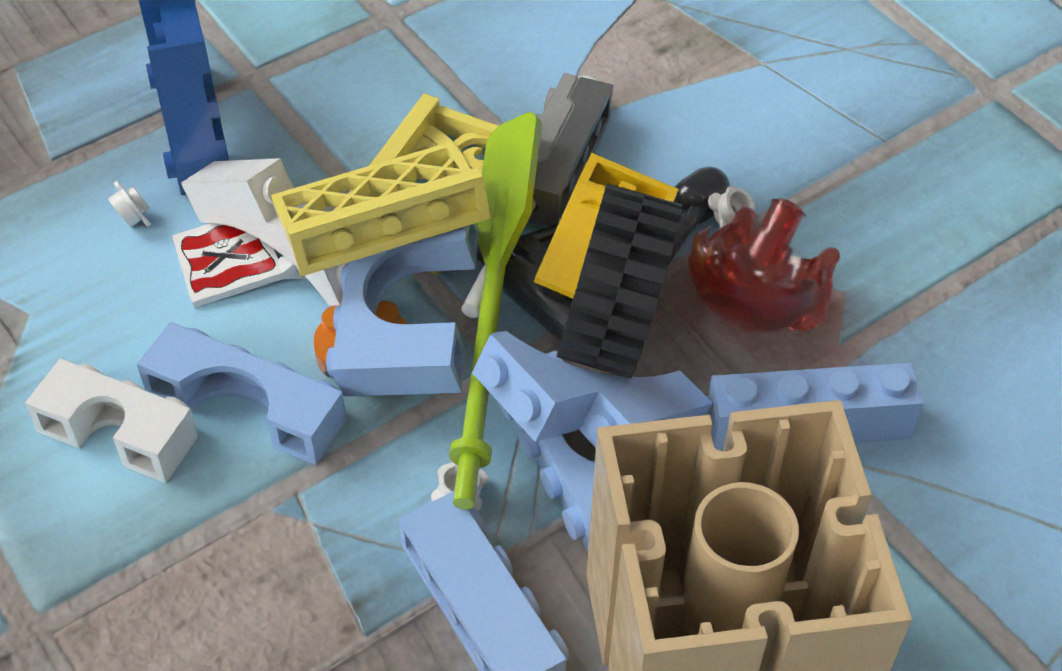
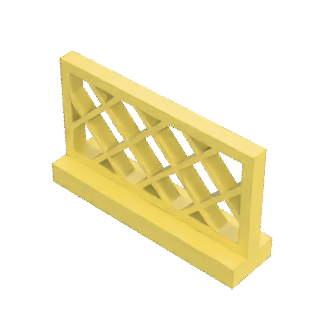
[271,141,491,277]

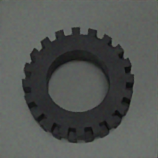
[556,183,682,379]

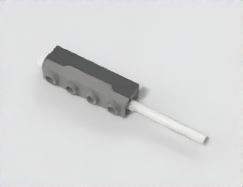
[461,73,613,318]

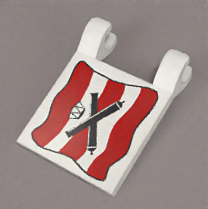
[172,223,307,308]

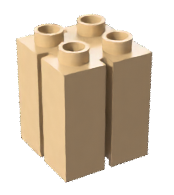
[586,400,912,671]

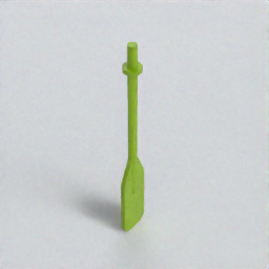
[449,112,542,509]

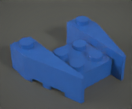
[139,0,229,195]

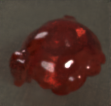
[688,198,840,333]

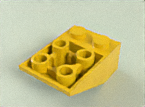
[534,153,679,298]

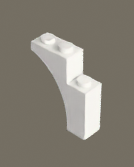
[181,158,348,306]

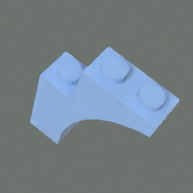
[472,330,713,447]

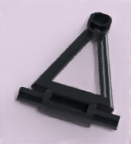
[477,166,730,342]

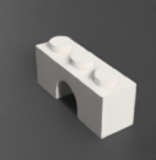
[25,358,198,484]

